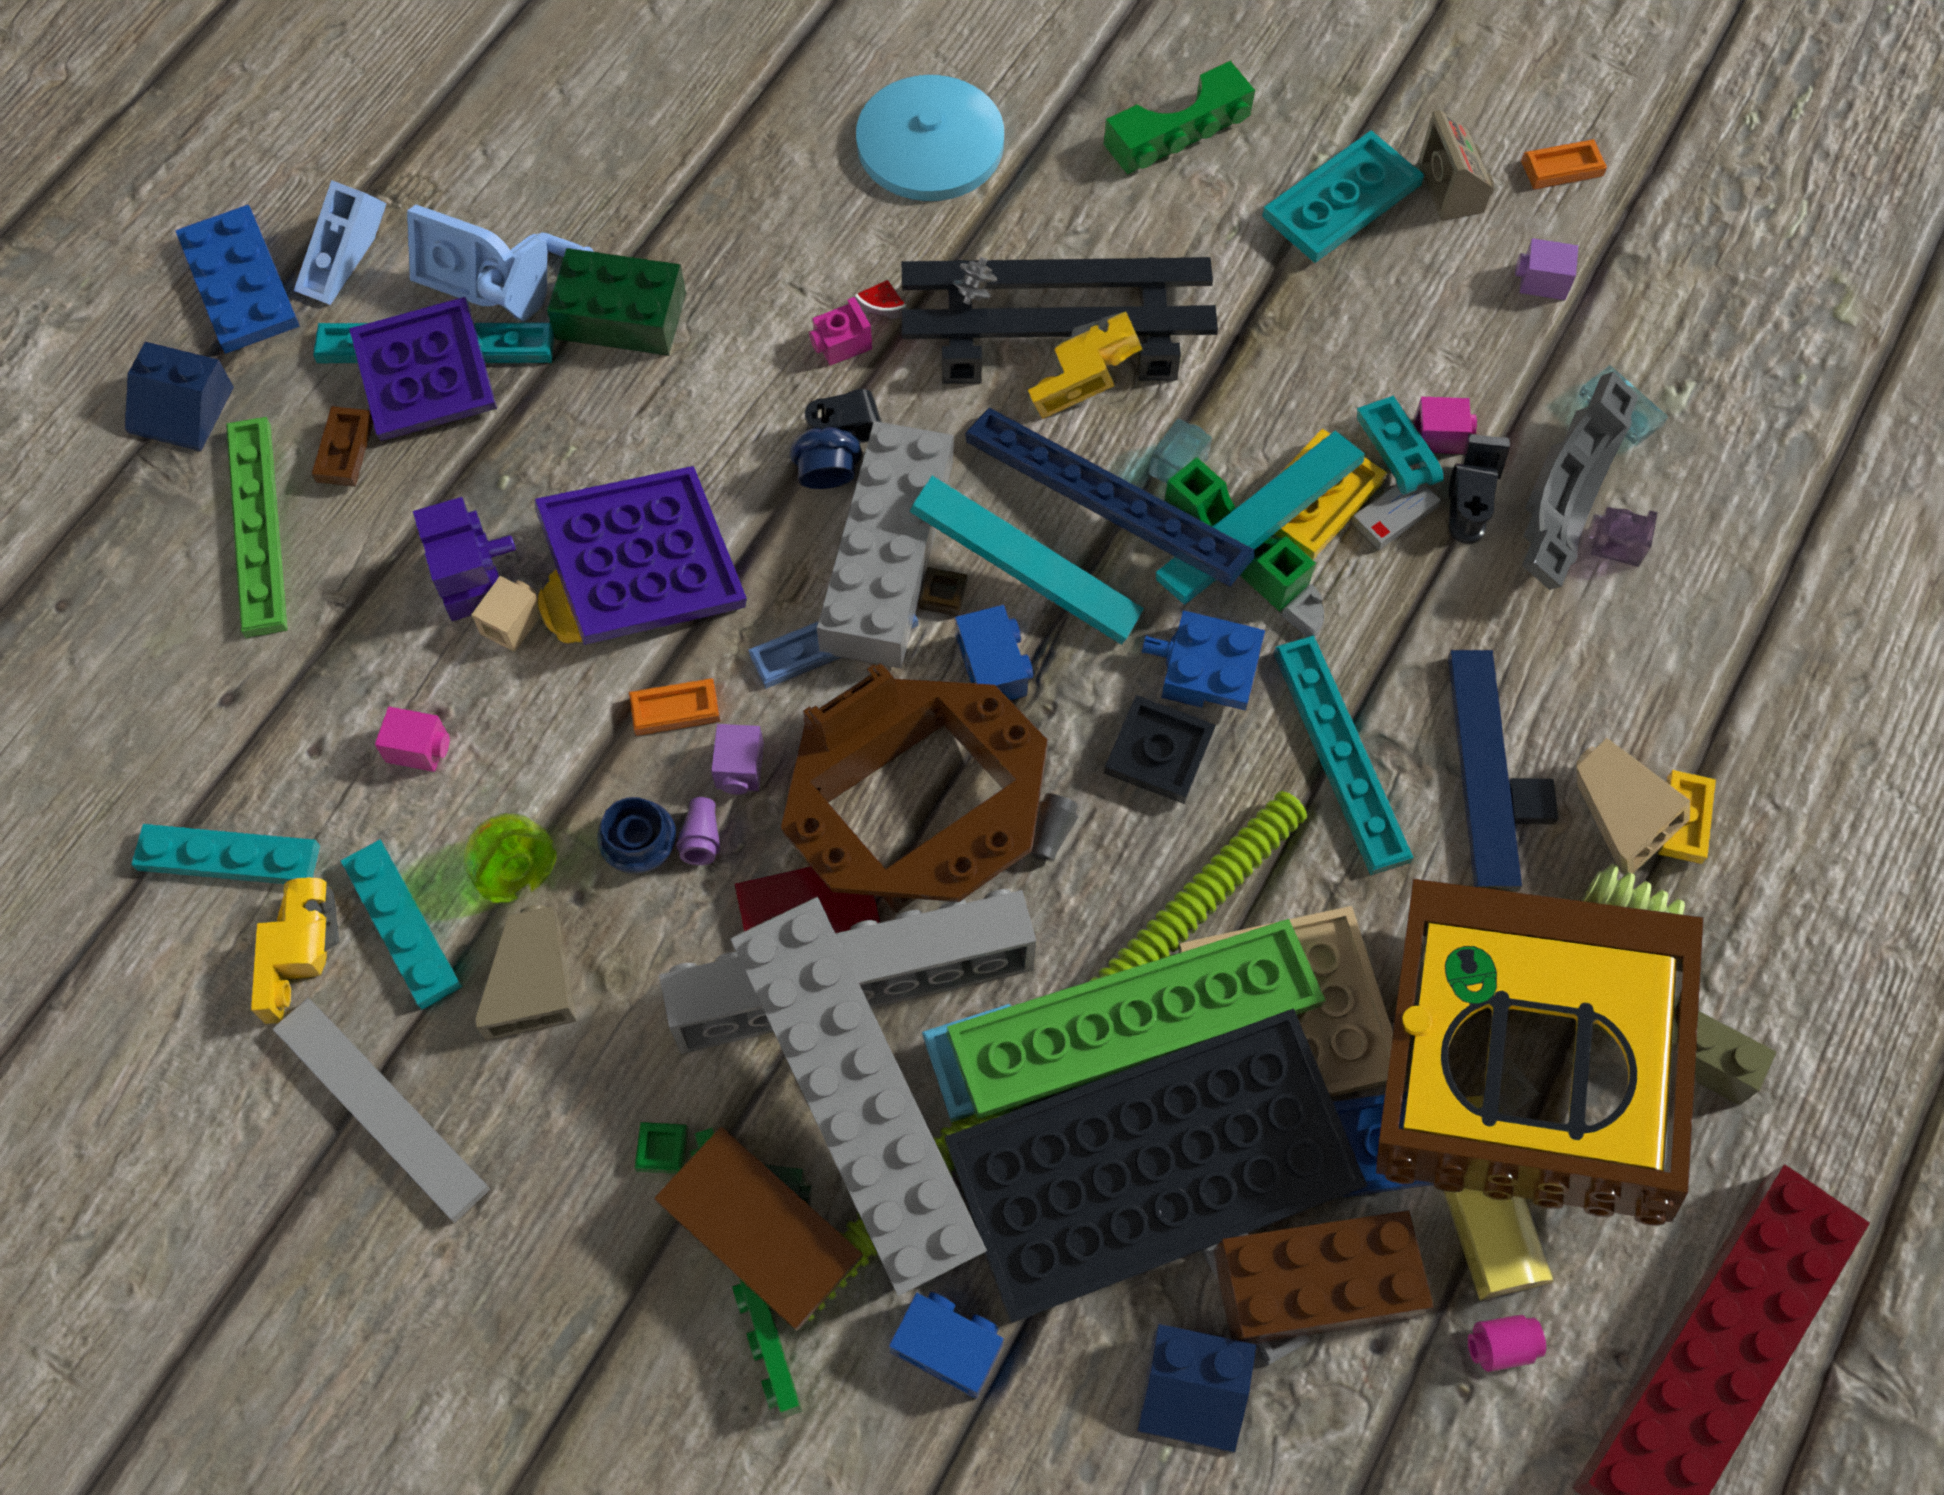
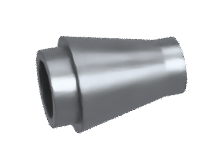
[1030,793,1079,862]

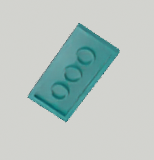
[1262,130,1424,263]

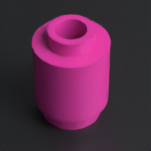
[1468,1314,1546,1372]

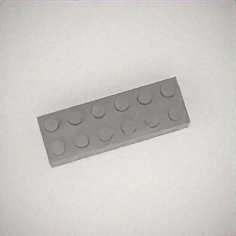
[817,421,954,669]

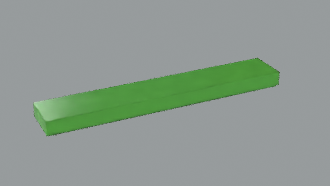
[226,417,288,638]

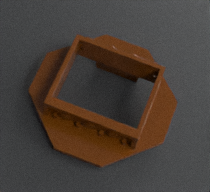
[781,663,1048,913]

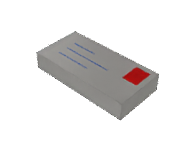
[1351,484,1441,550]

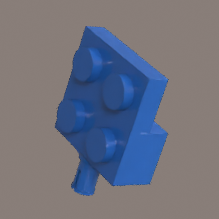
[1142,610,1265,711]

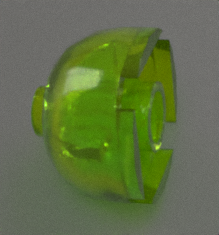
[464,813,557,903]

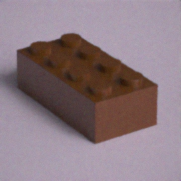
[1213,1210,1434,1344]

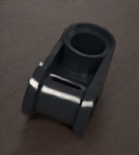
[805,389,882,443]
[1448,463,1498,544]

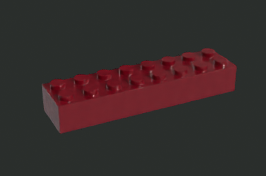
[1572,1164,1870,1495]

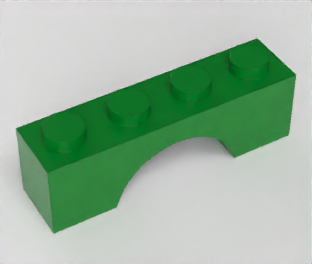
[1103,60,1255,175]
[1164,457,1316,612]

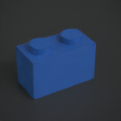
[955,605,1033,700]
[889,1292,1004,1399]

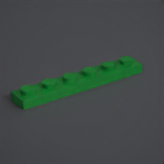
[690,1127,803,1419]

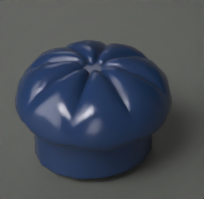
[789,427,862,489]
[597,797,676,874]

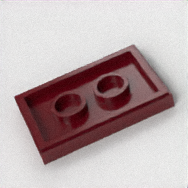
[734,866,880,934]

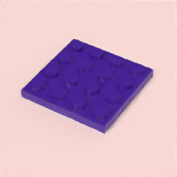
[535,466,747,645]

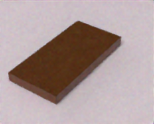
[654,1127,863,1332]

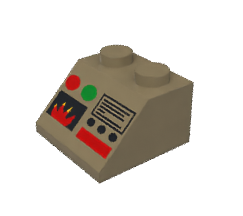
[1417,110,1494,221]

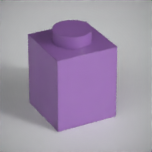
[1515,238,1579,300]
[711,724,764,794]

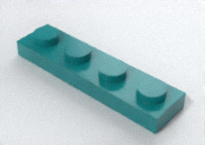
[131,824,320,884]
[340,839,462,1010]

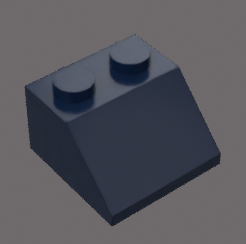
[125,341,234,451]
[1137,1324,1256,1453]

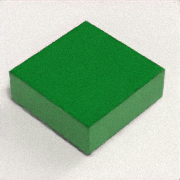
[634,1122,688,1174]

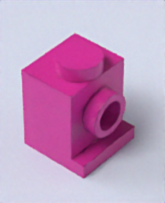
[809,297,872,366]

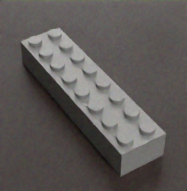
[659,889,1036,1054]
[730,897,987,1296]

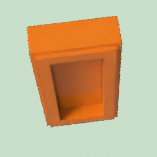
[1521,139,1607,190]
[629,678,720,736]

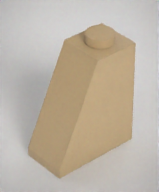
[1576,738,1690,875]

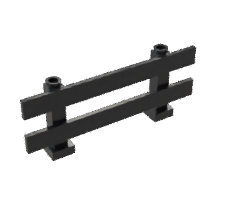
[901,257,1218,384]

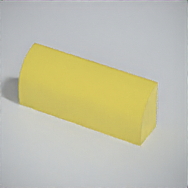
[1444,1096,1554,1301]

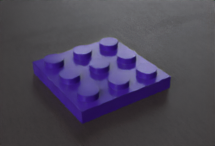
[349,297,497,441]

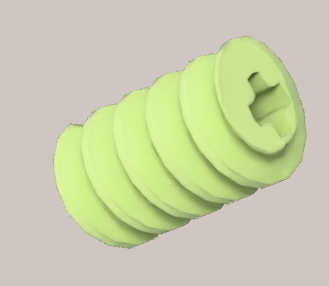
[1581,863,1685,915]

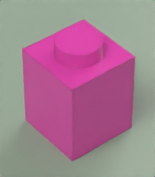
[1413,396,1477,454]
[375,706,450,772]

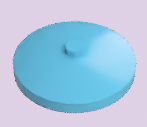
[856,75,1004,201]

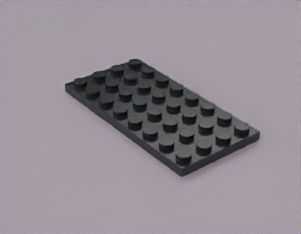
[943,1008,1367,1324]

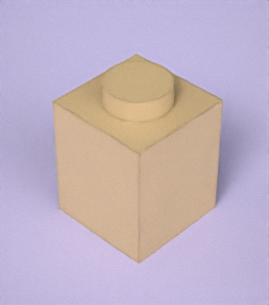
[471,576,541,652]

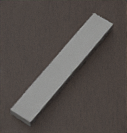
[272,997,490,1223]

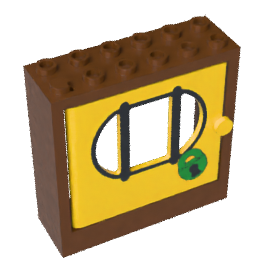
[1376,879,1704,1226]

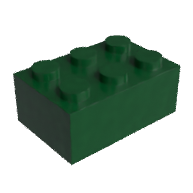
[547,248,686,356]

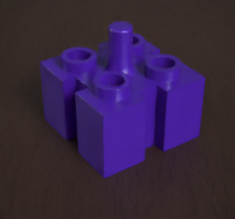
[413,497,516,621]

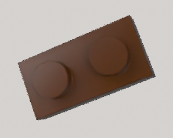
[312,406,373,487]

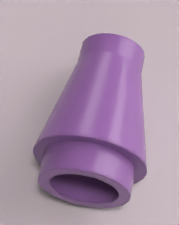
[676,797,720,865]

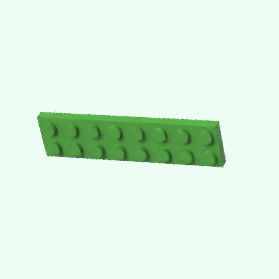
[946,919,1326,1119]

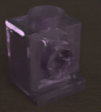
[1587,507,1658,567]

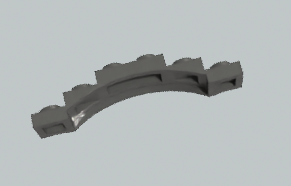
[1522,372,1639,590]

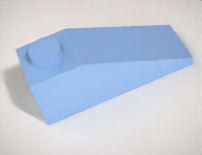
[294,180,387,305]

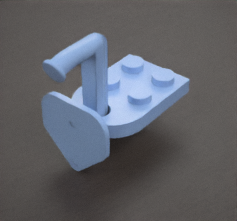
[407,205,594,321]

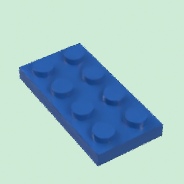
[175,204,300,354]

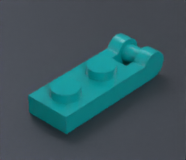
[1357,395,1444,495]

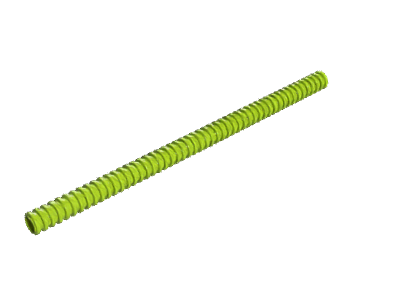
[808,791,1307,1322]

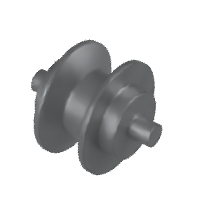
[953,257,997,305]

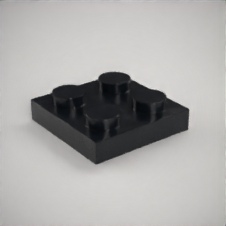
[1104,695,1216,804]

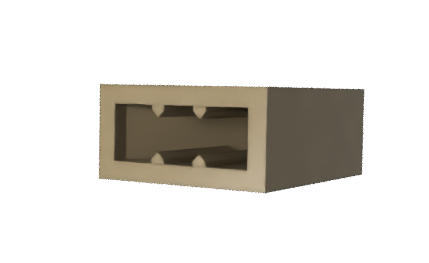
[475,905,576,1041]

